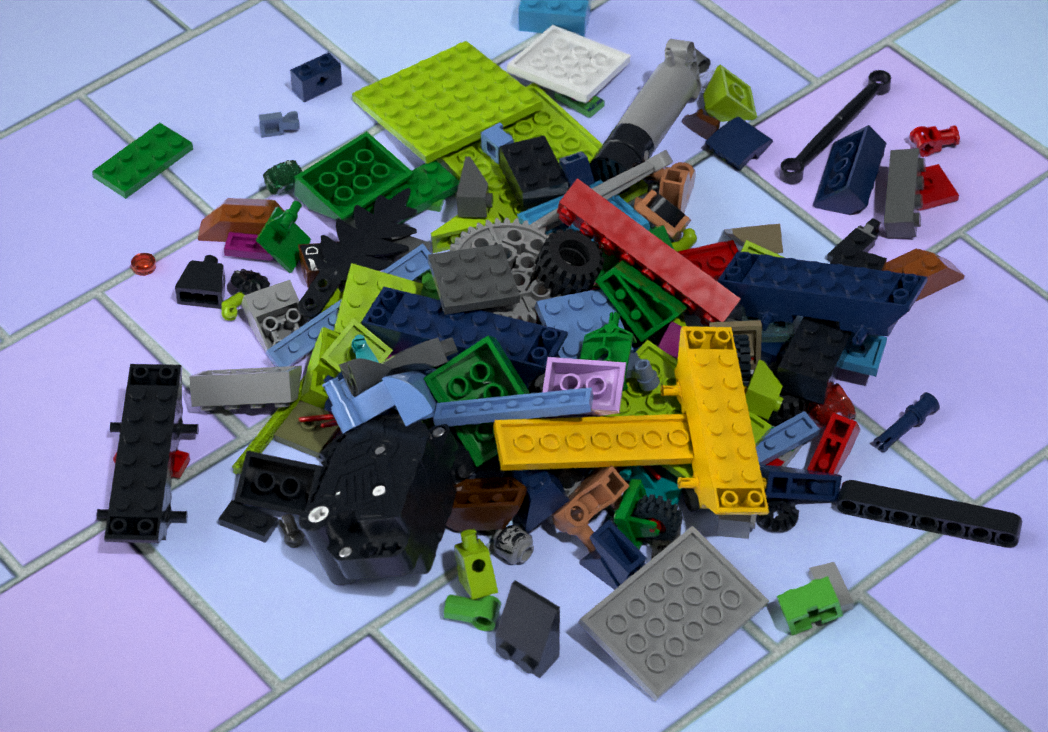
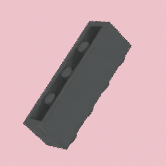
[884,148,926,239]

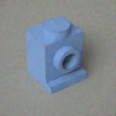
[481,123,514,165]

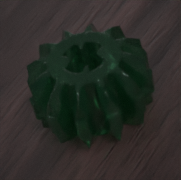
[262,160,302,195]

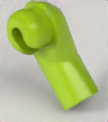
[671,228,697,251]

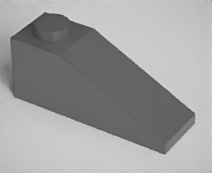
[456,157,493,217]

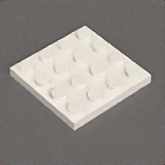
[506,25,631,103]

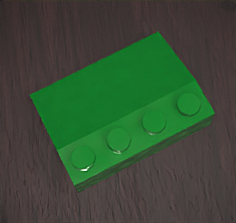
[294,131,414,221]
[423,335,545,467]

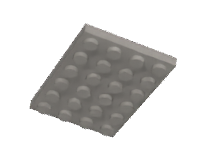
[578,526,769,702]

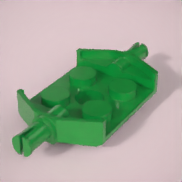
[580,312,637,391]

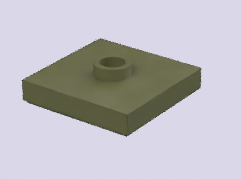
[274,400,341,459]

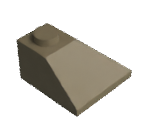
[724,224,783,254]

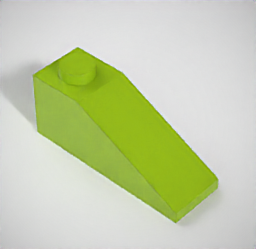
[431,202,502,253]

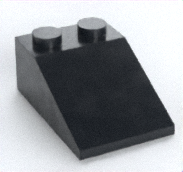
[495,580,560,678]

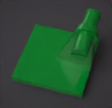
[256,201,311,273]

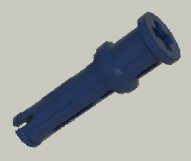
[874,392,940,452]

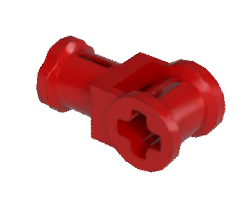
[909,125,960,157]

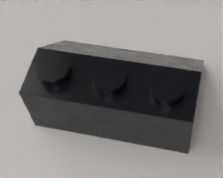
[234,450,323,516]

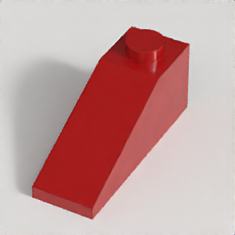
[807,412,861,474]

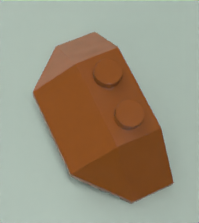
[198,198,284,242]
[885,248,965,302]

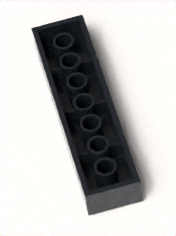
[777,244,887,405]

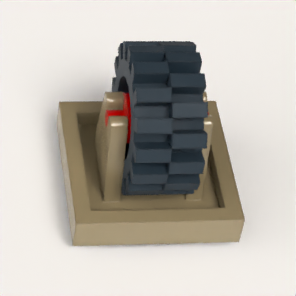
[709,320,762,381]

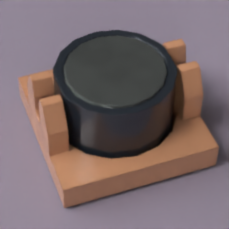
[635,190,691,241]

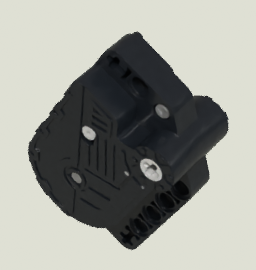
[299,414,459,586]

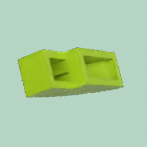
[300,327,340,409]

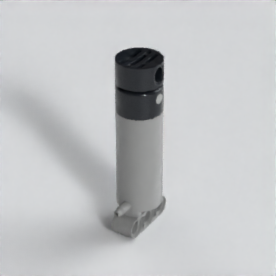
[590,38,701,194]

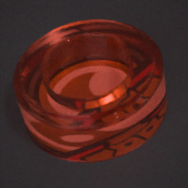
[131,252,156,276]

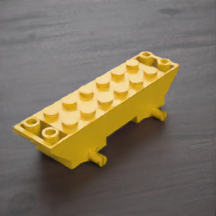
[660,326,769,515]

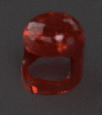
[808,383,856,427]

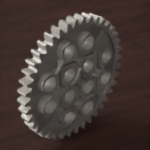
[448,217,574,324]

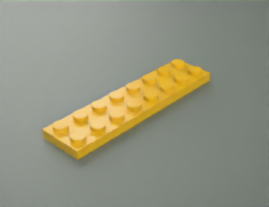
[493,414,694,471]

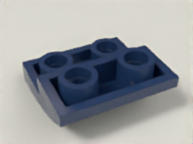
[705,116,773,170]

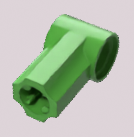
[444,594,502,631]

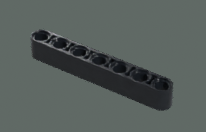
[836,480,1023,548]

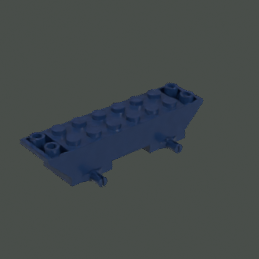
[718,252,928,345]
[361,287,568,390]

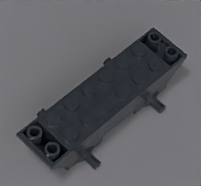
[96,364,199,543]

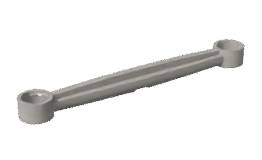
[528,150,673,232]

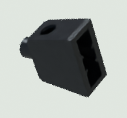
[175,255,226,309]

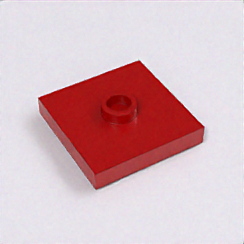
[919,164,959,211]

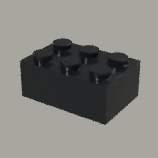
[500,135,569,212]

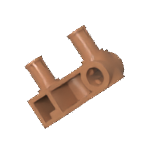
[634,162,696,213]
[552,466,629,552]

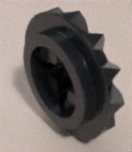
[230,269,270,294]
[756,498,799,532]

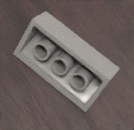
[189,366,302,411]

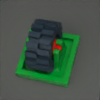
[614,479,683,550]

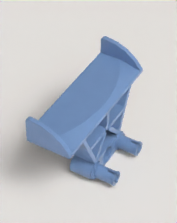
[322,368,438,434]

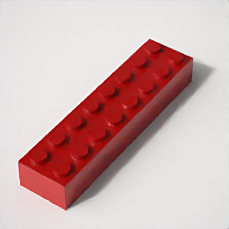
[557,178,741,327]

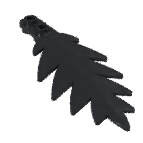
[298,188,418,319]

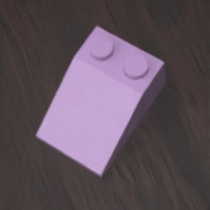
[542,357,626,418]

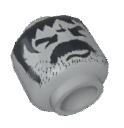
[494,525,534,565]

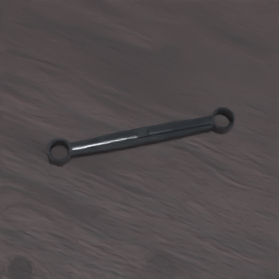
[780,70,891,184]

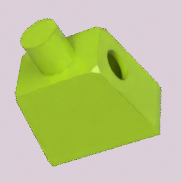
[454,529,498,600]

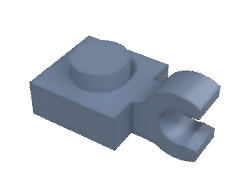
[258,111,300,138]

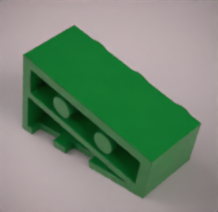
[596,260,687,342]

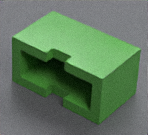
[777,576,843,636]

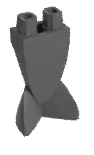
[339,337,458,397]

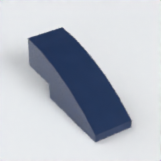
[589,520,647,585]

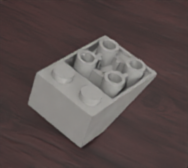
[241,279,308,364]

